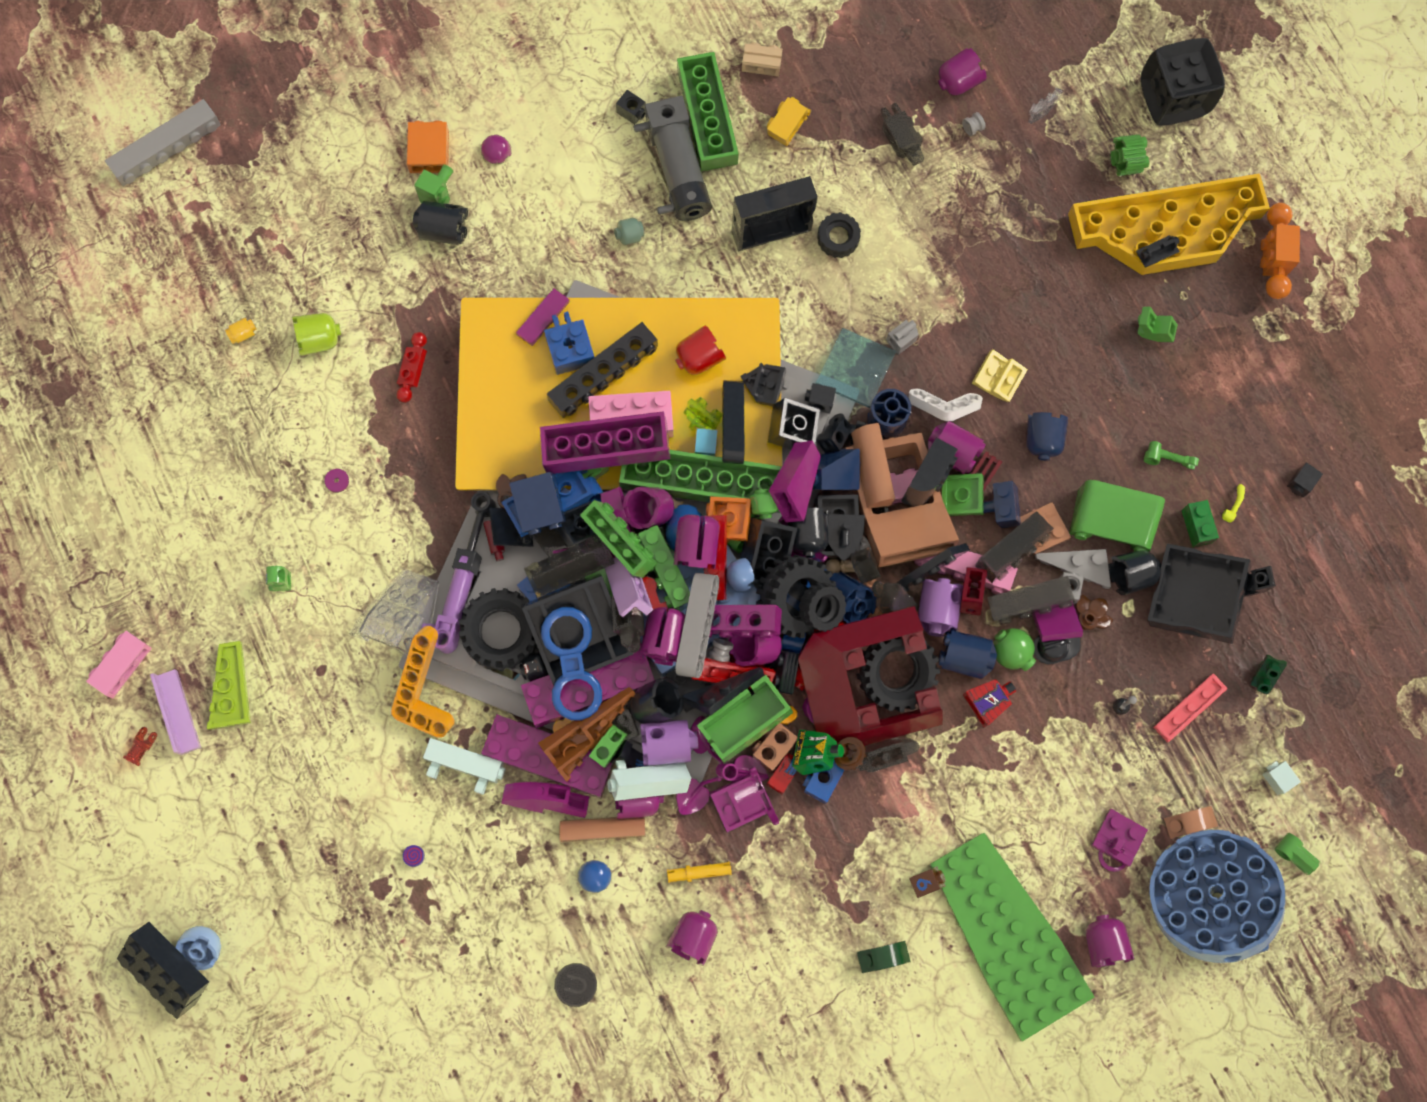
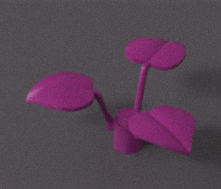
[676,716,769,815]

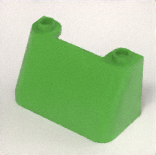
[1069,480,1165,552]

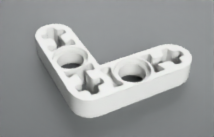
[908,389,983,421]

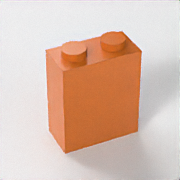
[407,120,449,173]

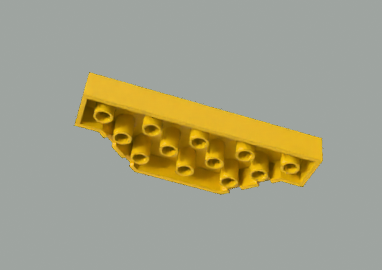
[1068,173,1270,275]

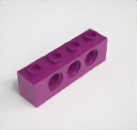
[709,605,782,638]

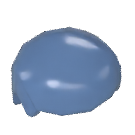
[726,558,754,592]

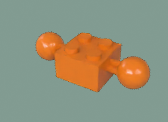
[1260,203,1300,299]

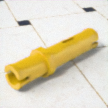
[667,861,732,883]

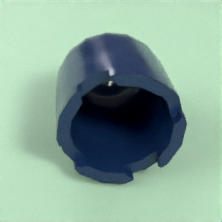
[1026,412,1068,461]

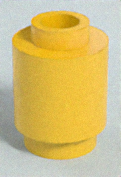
[225,317,257,344]

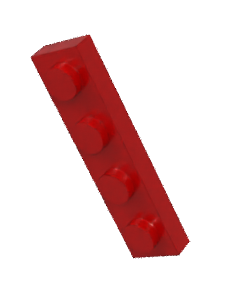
[704,515,727,600]
[691,658,775,689]

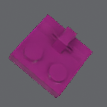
[1091,809,1148,867]

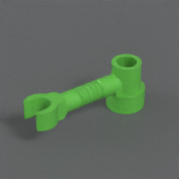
[1144,441,1199,470]

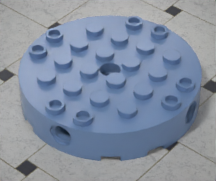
[1150,830,1285,963]

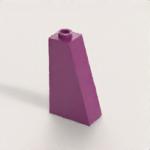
[769,440,821,522]

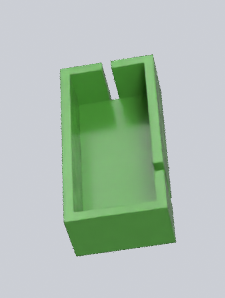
[697,675,793,763]

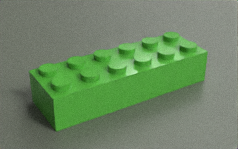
[677,52,739,172]

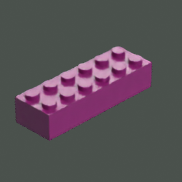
[540,411,671,474]
[521,643,654,728]
[481,714,613,799]

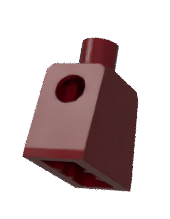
[960,567,987,616]

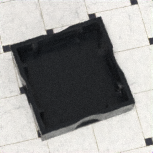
[731,176,818,252]
[1148,544,1251,644]

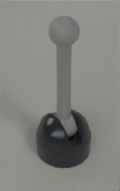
[1112,696,1137,715]

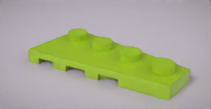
[207,641,251,730]

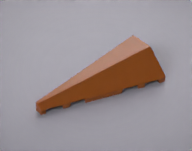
[538,686,635,782]

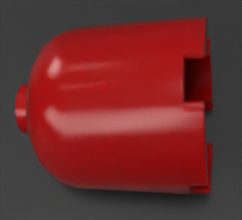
[675,325,726,375]

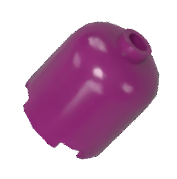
[938,48,987,96]
[622,487,674,529]
[728,624,782,666]
[615,795,664,819]
[665,910,718,966]
[1086,915,1135,967]

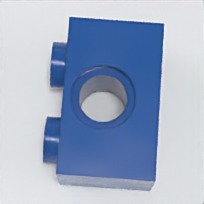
[803,761,844,804]

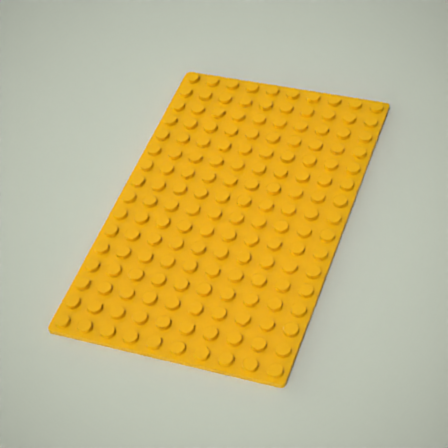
[455,298,782,491]

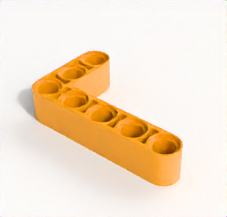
[391,626,455,738]

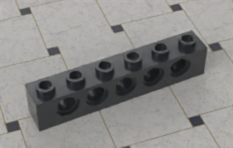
[547,322,658,418]

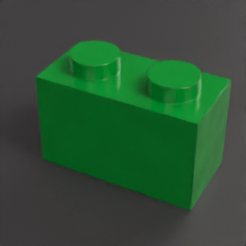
[1181,500,1219,548]

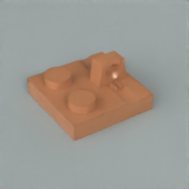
[1019,502,1071,555]

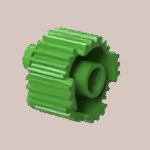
[1110,134,1150,176]

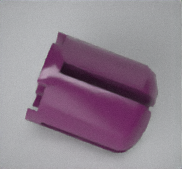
[673,514,720,569]
[639,607,686,666]

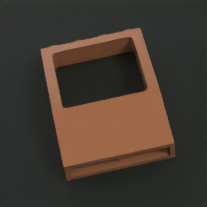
[845,433,959,567]

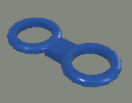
[541,607,602,720]

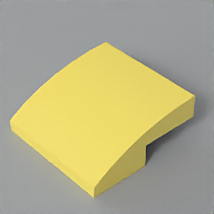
[972,350,1028,402]

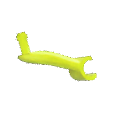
[1222,484,1245,523]

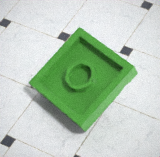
[942,474,983,516]

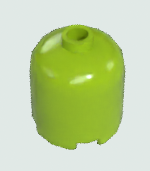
[292,313,341,356]

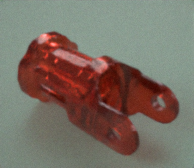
[123,727,157,766]

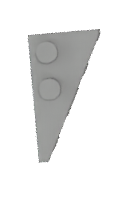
[1034,549,1111,589]

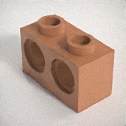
[752,723,798,773]

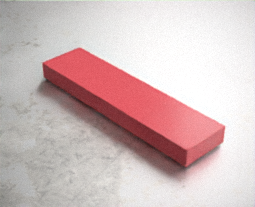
[1153,673,1228,743]

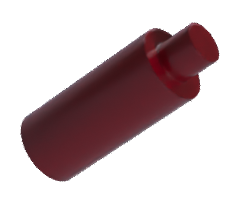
[483,520,505,562]

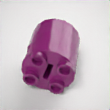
[928,421,986,475]

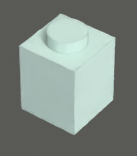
[1262,761,1301,795]

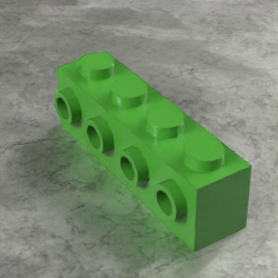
[580,500,657,578]
[638,525,690,611]

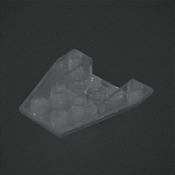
[349,569,439,657]

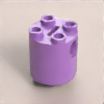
[918,578,964,637]
[640,720,698,766]

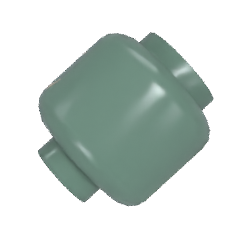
[614,218,644,245]

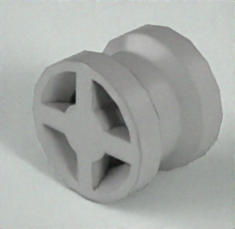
[962,112,985,136]
[709,638,734,662]

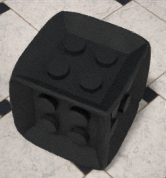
[1141,38,1225,126]

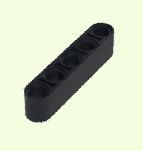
[722,380,745,464]

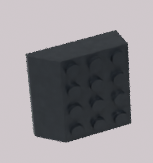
[521,573,633,686]

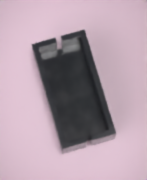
[117,922,209,1019]

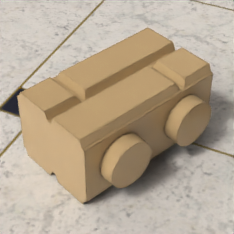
[742,42,783,77]

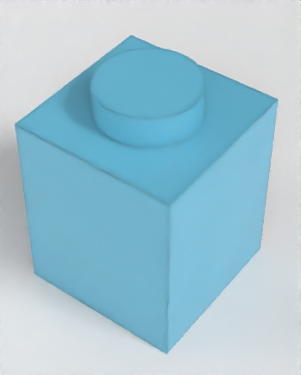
[695,428,717,456]

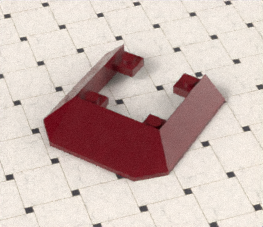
[798,606,943,750]

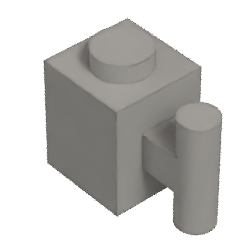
[886,320,919,355]

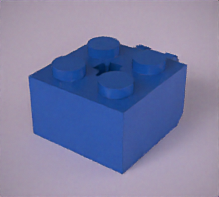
[544,311,595,375]

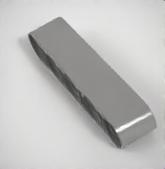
[676,573,719,678]

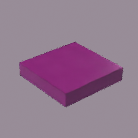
[1032,602,1083,642]

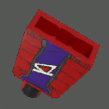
[963,679,1016,728]

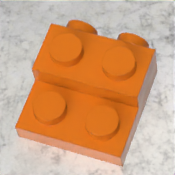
[706,496,751,542]

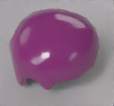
[481,134,512,164]

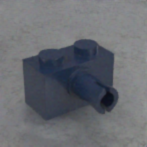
[983,481,1021,528]

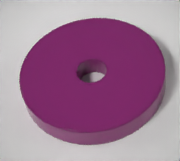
[324,469,349,493]

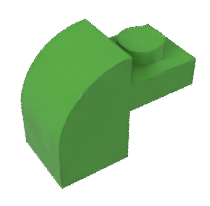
[1138,307,1178,342]

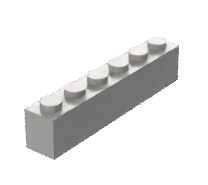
[104,99,221,186]

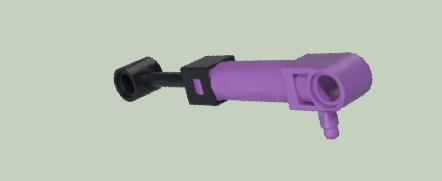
[421,491,497,654]

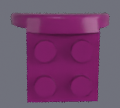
[709,767,779,832]

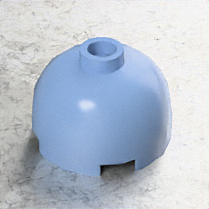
[175,926,221,970]

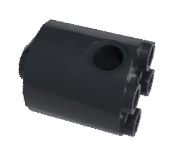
[413,201,468,245]

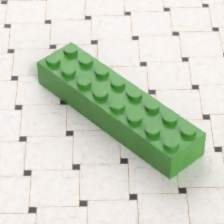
[619,450,782,513]

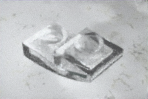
[1028,87,1063,124]

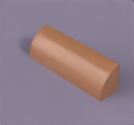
[851,423,895,508]
[560,817,646,842]

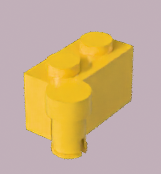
[766,97,811,146]

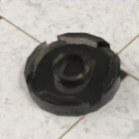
[554,963,597,1007]

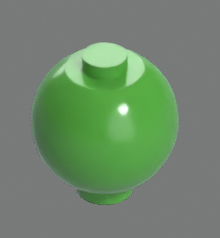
[994,628,1036,671]

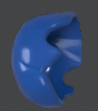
[578,860,611,893]

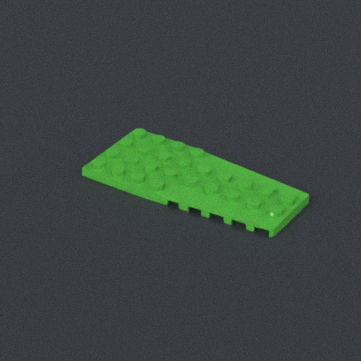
[930,833,1095,1042]

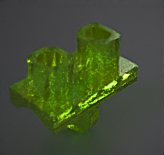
[684,397,722,431]

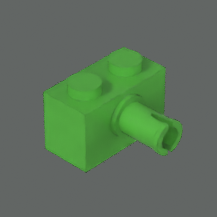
[414,164,454,204]

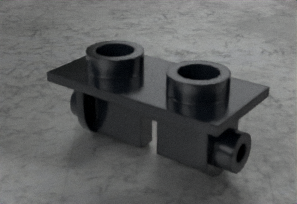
[1136,235,1180,268]

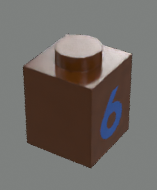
[909,867,946,898]

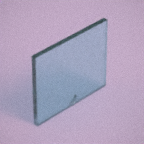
[816,328,896,408]

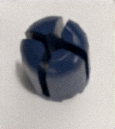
[829,572,877,623]

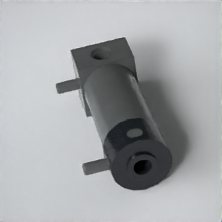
[633,95,712,221]

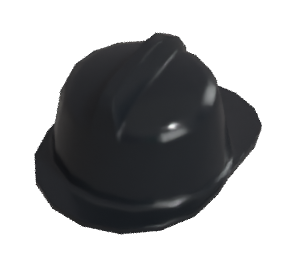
[1034,635,1081,664]

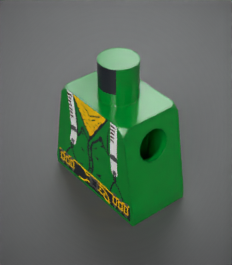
[792,730,844,775]

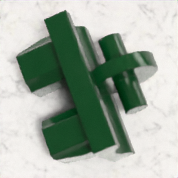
[1251,654,1287,694]

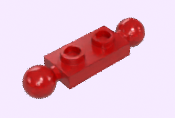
[396,332,427,403]

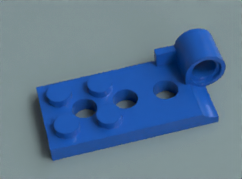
[502,471,603,537]

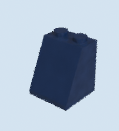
[812,449,860,490]
[509,472,566,535]

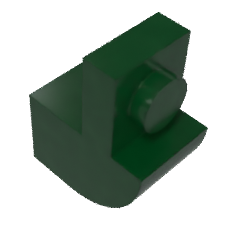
[857,941,911,973]

